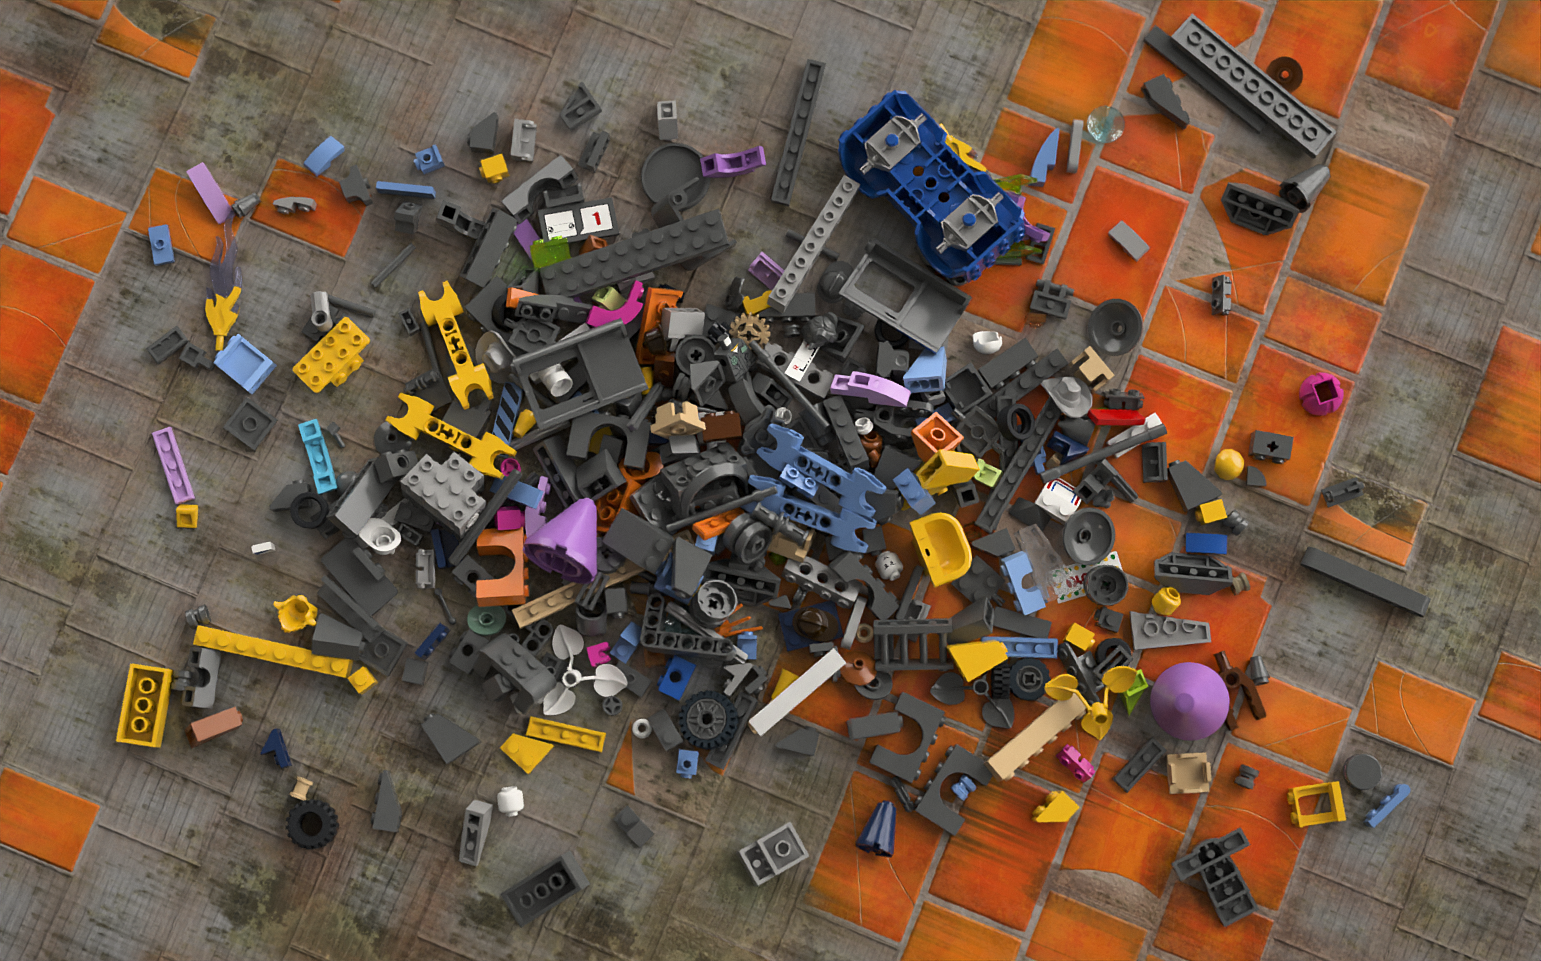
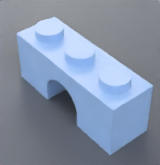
[1000,551,1046,616]

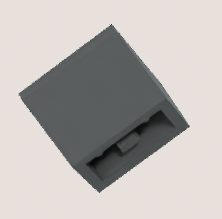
[576,449,627,502]

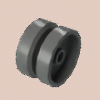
[675,335,716,378]
[723,513,773,563]

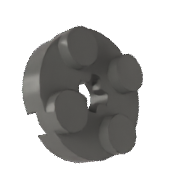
[597,536,627,574]

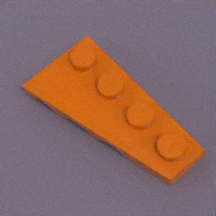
[635,287,683,365]

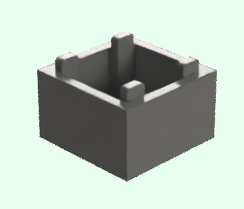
[943,362,993,415]

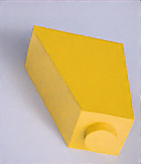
[916,449,980,489]
[946,640,1008,682]

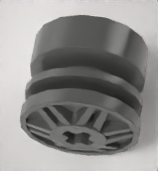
[1083,565,1128,605]
[689,580,737,629]

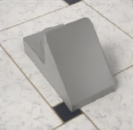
[723,663,753,697]

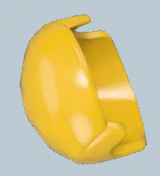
[1214,449,1244,480]

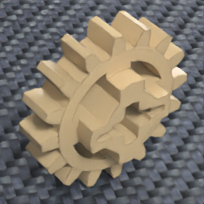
[729,312,770,350]

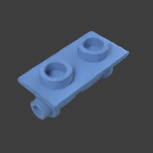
[779,464,821,498]

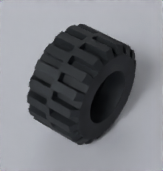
[285,799,339,849]

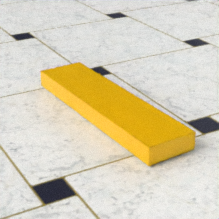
[526,716,606,752]

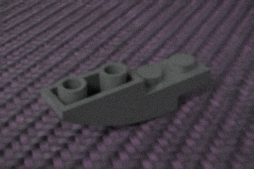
[514,295,592,325]

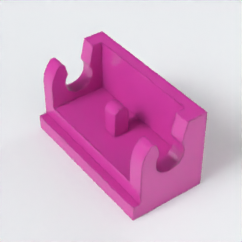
[587,642,611,668]

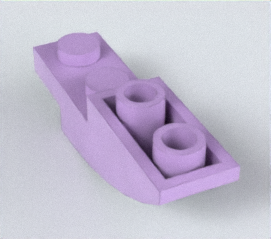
[830,371,911,407]
[525,476,552,538]

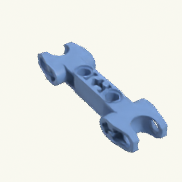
[756,424,887,517]
[740,475,877,553]

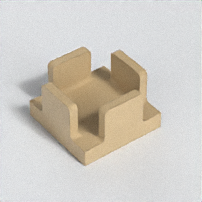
[1069,346,1115,394]
[650,401,706,439]
[767,519,816,563]
[1166,753,1212,794]

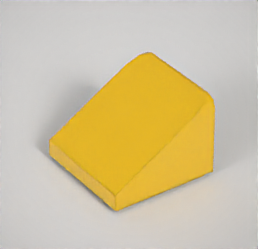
[176,504,198,528]

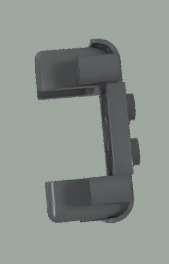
[473,633,557,715]

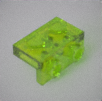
[529,235,571,269]

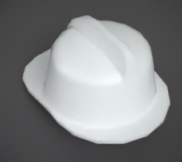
[359,518,401,555]

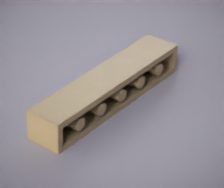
[984,693,1086,782]

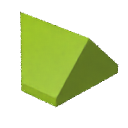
[1119,669,1149,716]

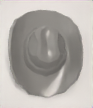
[475,330,519,383]
[1041,377,1093,418]

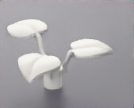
[543,625,627,715]

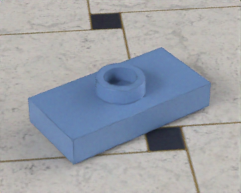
[148,224,175,266]

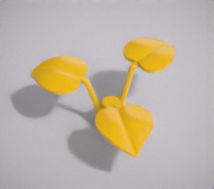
[1044,666,1137,741]

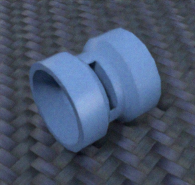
[950,774,977,802]

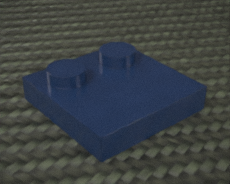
[414,623,451,660]

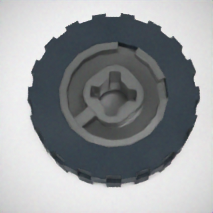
[1010,658,1051,701]

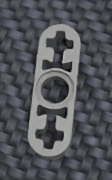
[1067,119,1083,173]
[840,595,867,650]

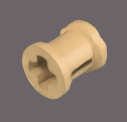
[289,776,313,801]

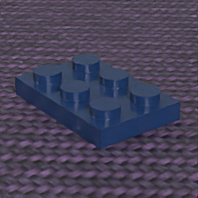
[778,600,843,652]

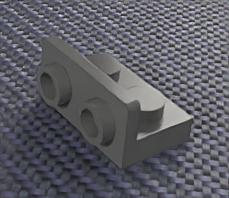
[578,131,610,173]

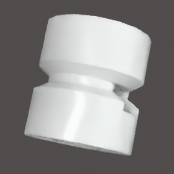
[538,363,573,397]

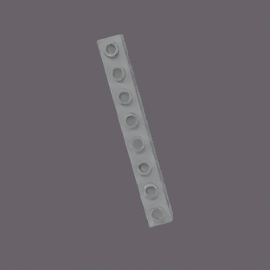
[767,175,861,313]

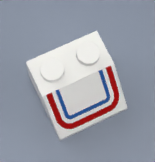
[1034,478,1082,526]

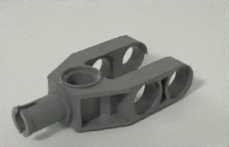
[855,400,934,443]

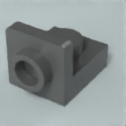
[1093,606,1124,633]

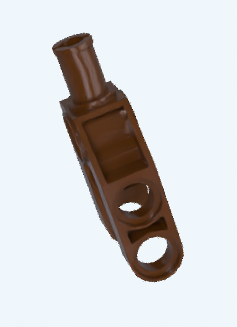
[1213,650,1266,731]

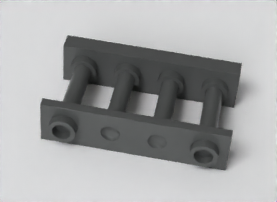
[874,618,953,673]

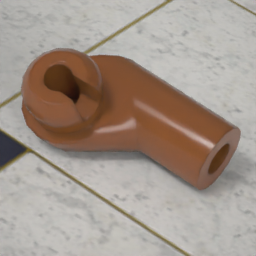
[868,449,881,468]

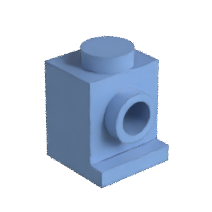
[414,144,445,174]

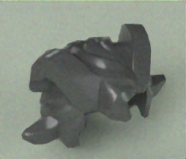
[800,312,838,350]

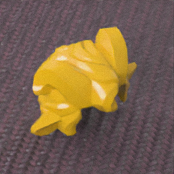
[273,595,318,633]

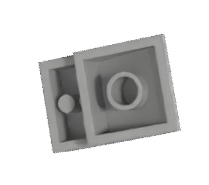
[736,822,809,887]

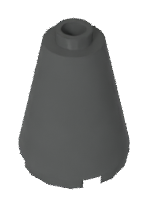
[1279,164,1330,213]

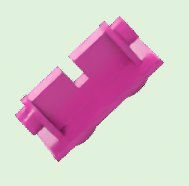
[1056,744,1096,783]

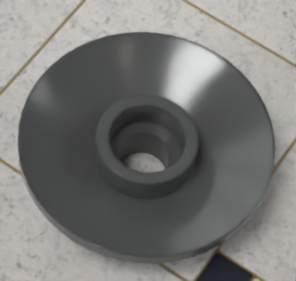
[374,422,413,454]
[854,671,893,700]

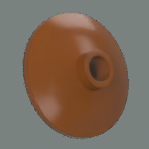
[1266,56,1303,93]
[840,651,877,686]

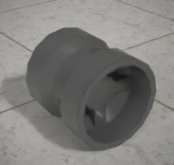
[1222,509,1249,536]
[185,604,211,629]
[170,670,193,691]
[1234,764,1259,790]

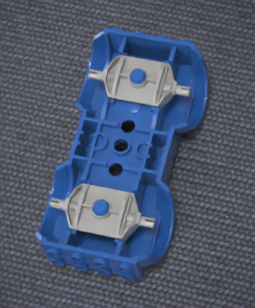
[838,90,1025,283]

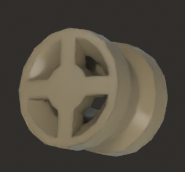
[1230,572,1250,595]

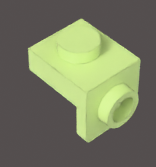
[973,458,1004,489]

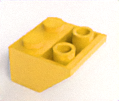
[1031,791,1080,822]

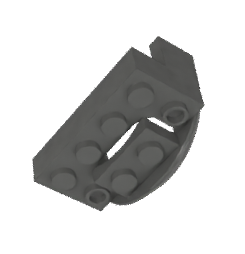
[660,442,750,520]

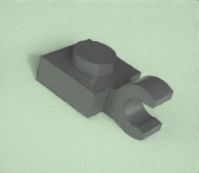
[179,342,216,371]

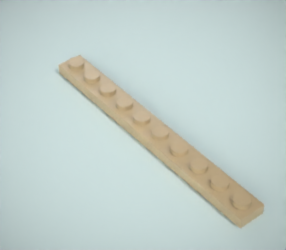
[512,529,695,629]

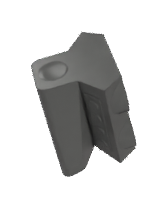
[875,341,909,385]

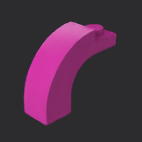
[585,280,644,327]

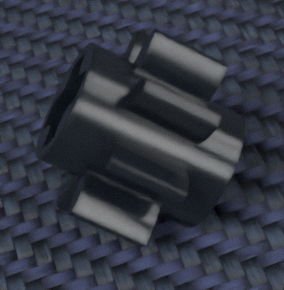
[707,322,731,345]

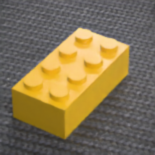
[116,663,173,747]

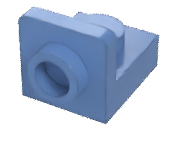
[737,631,757,660]

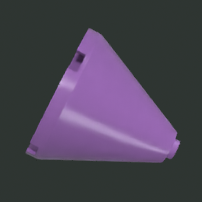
[522,497,597,584]
[1150,662,1230,740]

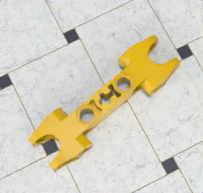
[418,280,494,410]
[385,393,517,480]

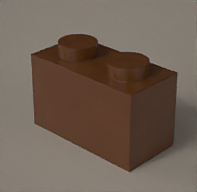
[701,411,742,443]

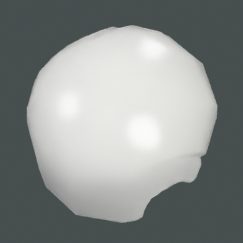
[973,331,1002,354]

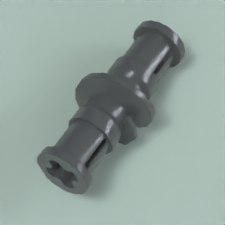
[750,502,809,547]

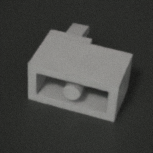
[661,308,705,351]

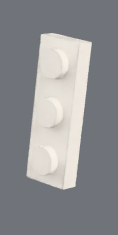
[1106,413,1162,459]

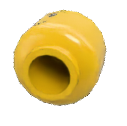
[1152,587,1181,616]

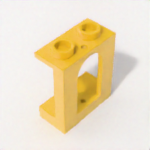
[1287,781,1346,828]

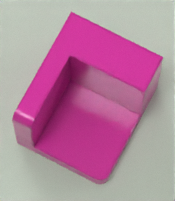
[494,506,521,530]

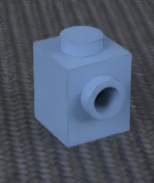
[676,749,699,779]

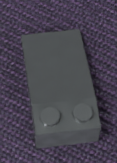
[501,850,590,927]

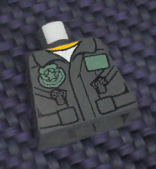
[714,334,757,382]

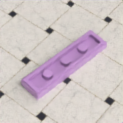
[152,427,195,505]

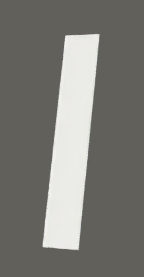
[749,648,846,736]

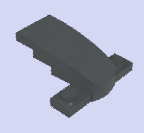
[1171,827,1259,927]

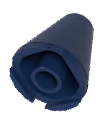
[856,800,896,858]

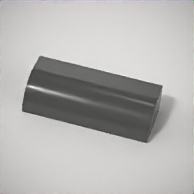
[326,457,396,536]

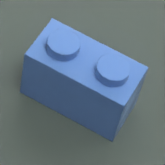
[893,468,936,515]

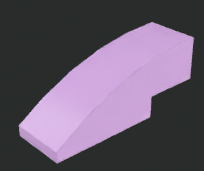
[186,162,235,225]

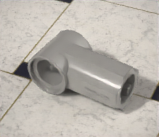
[310,291,333,332]

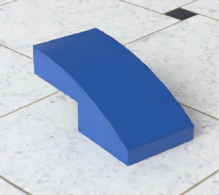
[1186,533,1227,555]

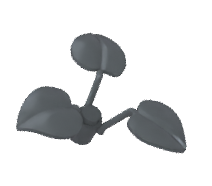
[930,657,1014,729]

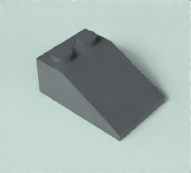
[602,508,674,574]

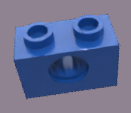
[657,655,696,701]

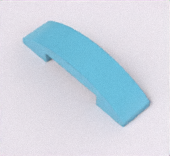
[298,419,337,495]

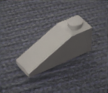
[459,800,493,866]

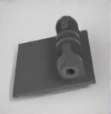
[403,367,453,412]

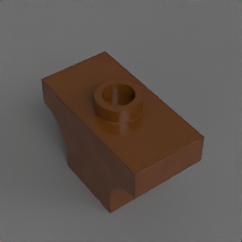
[654,351,676,388]

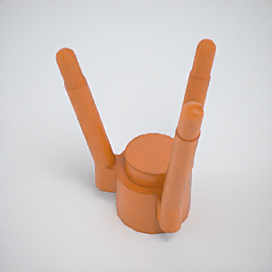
[714,603,763,638]

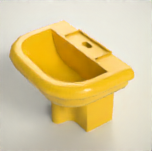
[909,512,972,587]

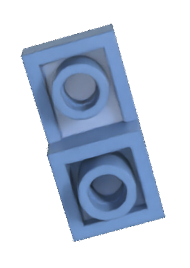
[303,136,344,176]

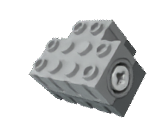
[400,452,486,542]

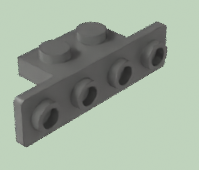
[1057,641,1106,709]

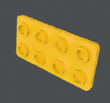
[293,317,370,393]

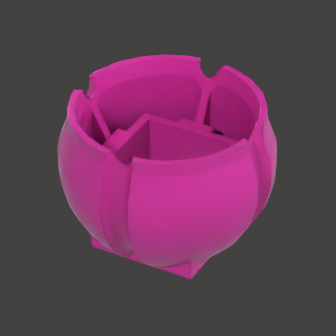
[1299,372,1344,416]

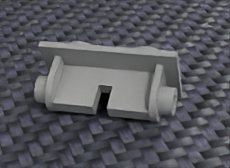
[415,549,436,589]

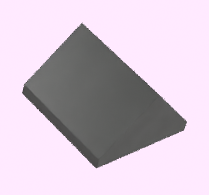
[819,316,864,363]
[690,360,726,407]

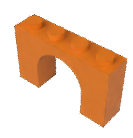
[476,527,529,607]

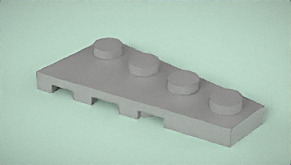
[1129,611,1211,650]

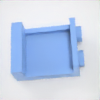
[214,334,277,394]

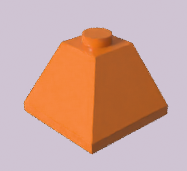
[911,412,964,463]

